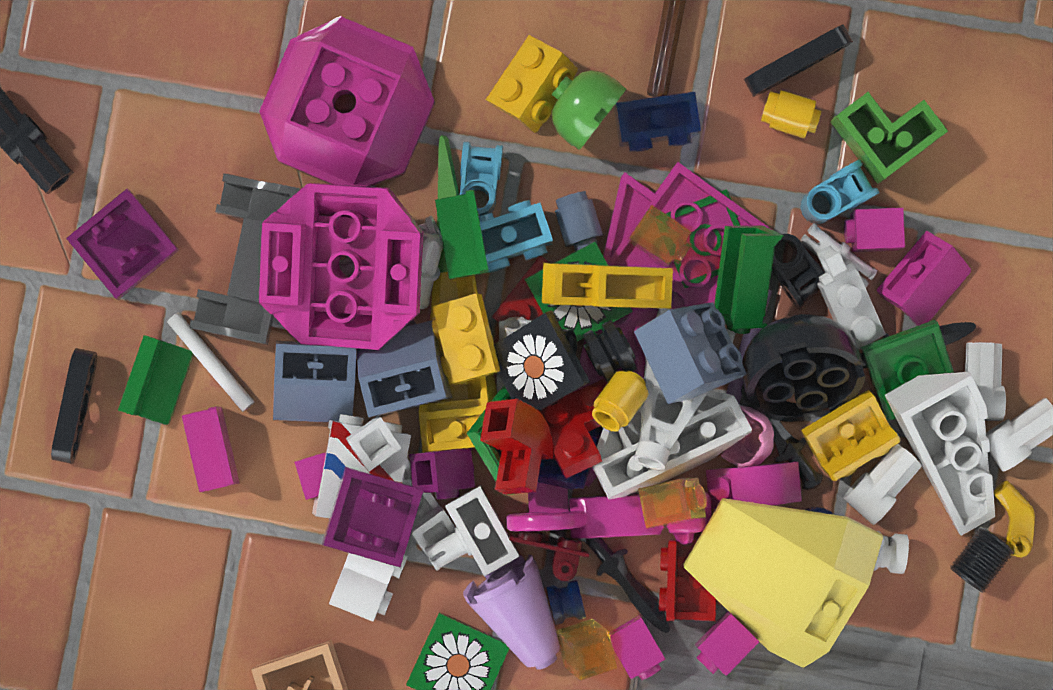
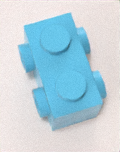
[479,200,553,273]

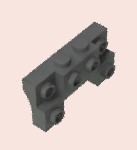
[189,173,300,345]

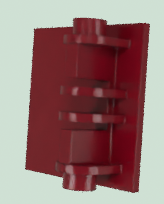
[509,531,589,581]

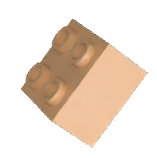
[251,640,348,690]

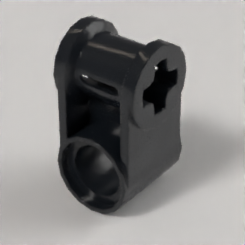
[772,234,825,310]

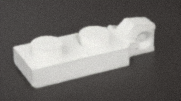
[817,246,886,349]

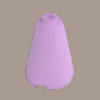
[463,555,561,670]

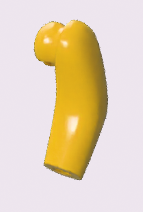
[993,481,1035,558]

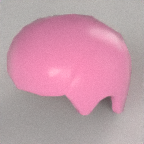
[721,406,774,467]

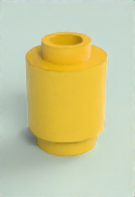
[761,90,822,139]
[592,371,649,431]

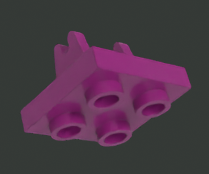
[66,188,179,300]
[322,467,424,567]

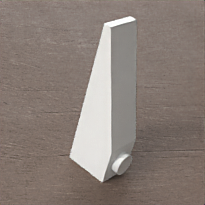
[885,372,995,536]

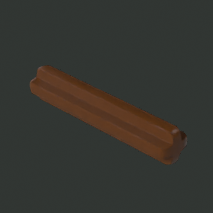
[647,0,686,99]

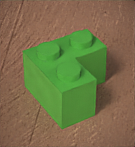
[830,92,948,184]

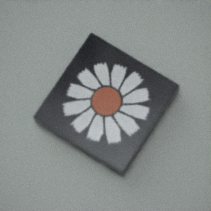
[494,311,590,412]

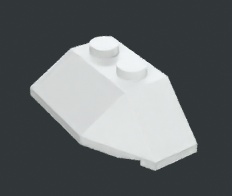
[592,390,752,500]

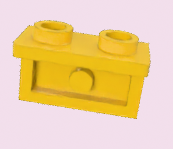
[485,35,578,133]
[432,293,501,385]
[801,390,901,481]

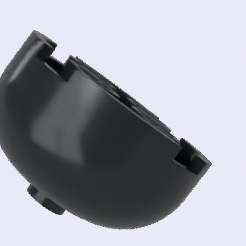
[742,314,865,422]

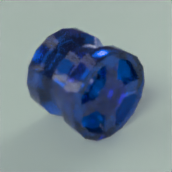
[546,580,586,625]

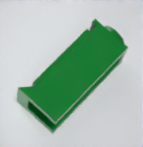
[714,225,784,334]

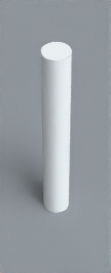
[167,312,254,412]

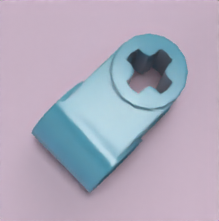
[460,141,503,216]
[800,159,880,224]

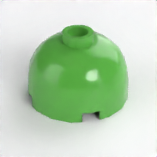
[552,70,626,150]

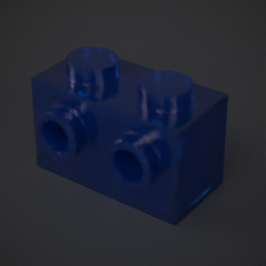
[614,92,701,152]

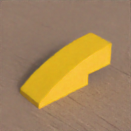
[542,263,673,308]

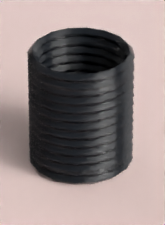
[950,527,1014,593]

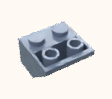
[634,302,747,404]
[356,320,452,417]
[273,341,356,422]

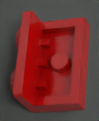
[659,539,717,621]

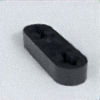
[744,24,853,97]
[51,348,97,464]

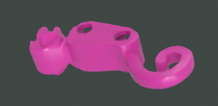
[506,481,712,544]

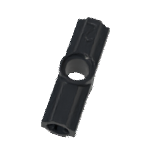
[0,88,74,194]

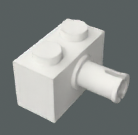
[424,485,520,576]

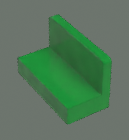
[435,189,489,280]
[118,335,194,425]

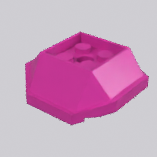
[259,16,435,187]
[259,183,424,350]

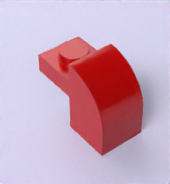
[480,399,553,495]

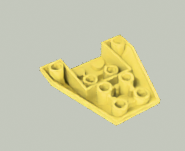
[684,498,883,668]

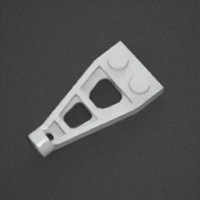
[634,308,735,470]

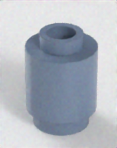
[555,191,603,251]

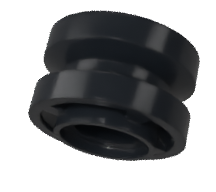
[582,320,637,383]

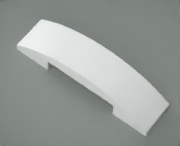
[346,415,455,562]

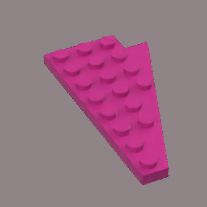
[557,162,772,487]

